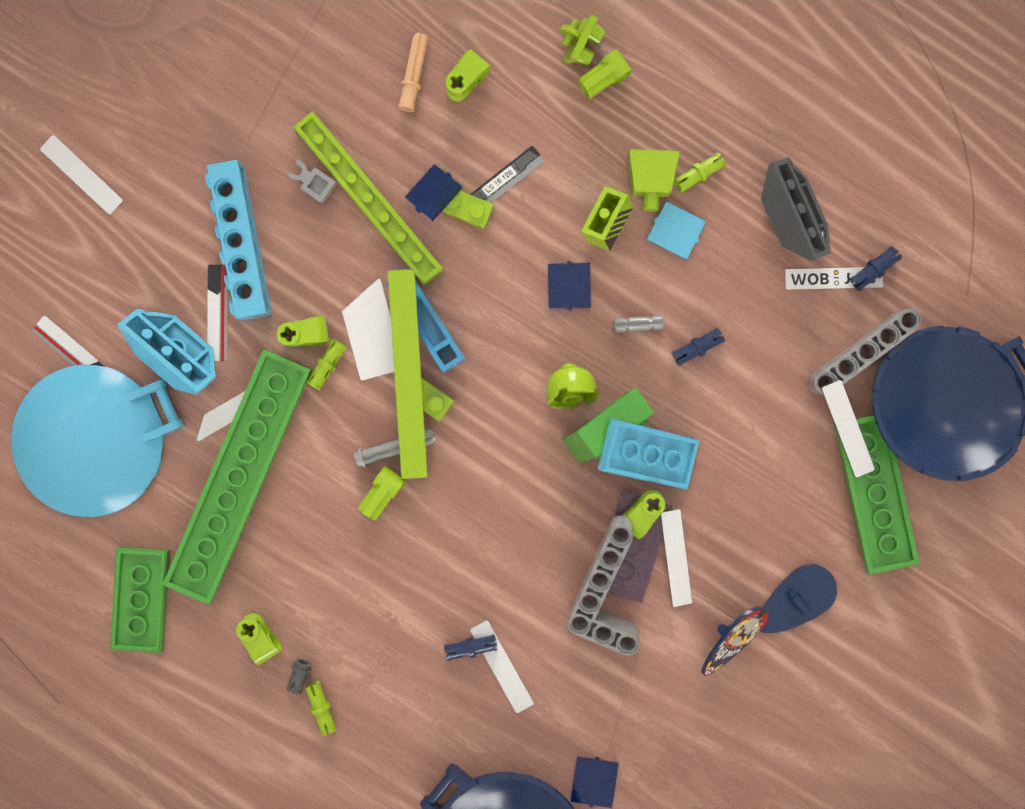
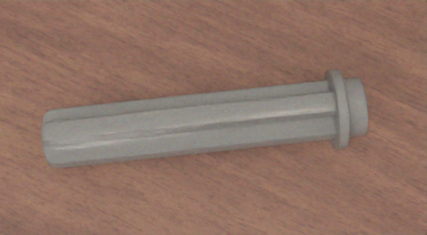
[354,429,435,468]

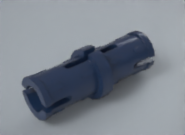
[850,246,902,291]
[671,328,725,367]
[444,634,498,661]

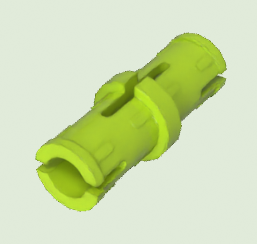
[674,152,726,194]
[306,339,347,390]
[304,681,337,736]

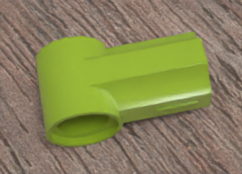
[578,49,632,99]
[358,466,406,521]

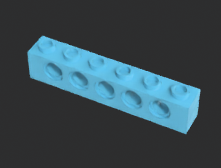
[205,160,272,321]

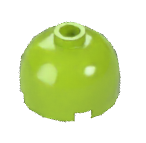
[546,363,599,409]

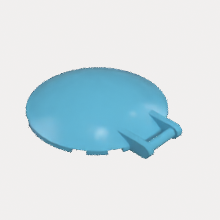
[11,365,185,517]

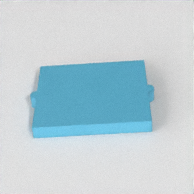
[647,201,706,260]

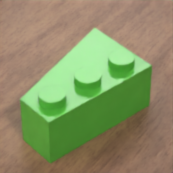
[562,388,654,464]

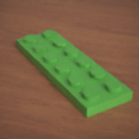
[833,415,920,575]

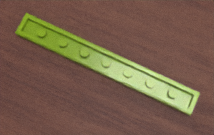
[293,111,444,286]
[388,269,427,479]

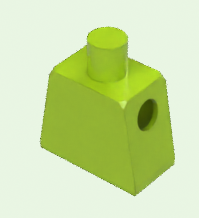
[627,149,679,211]

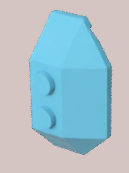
[117,309,216,395]

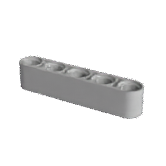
[808,308,922,394]

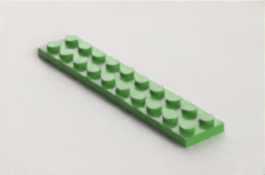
[162,349,312,605]

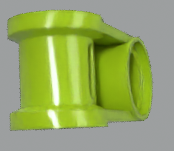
[445,49,491,102]
[277,316,329,348]
[623,489,666,540]
[236,613,282,665]

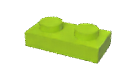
[437,185,494,229]
[421,377,454,422]

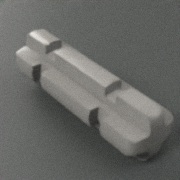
[613,315,664,333]

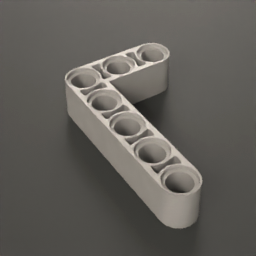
[568,515,639,656]

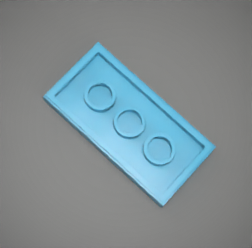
[598,418,700,490]

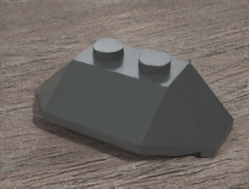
[761,157,831,261]

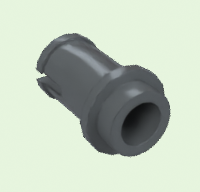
[286,659,312,694]

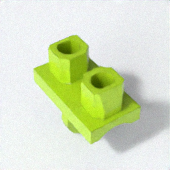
[559,14,605,66]

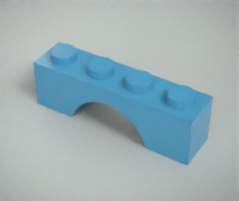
[386,281,466,373]

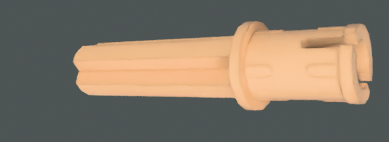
[398,33,428,112]

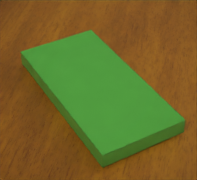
[110,547,170,653]

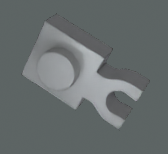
[287,160,337,204]

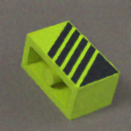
[581,186,633,252]

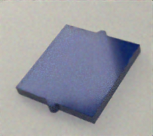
[405,164,463,221]
[548,261,591,311]
[570,756,619,808]

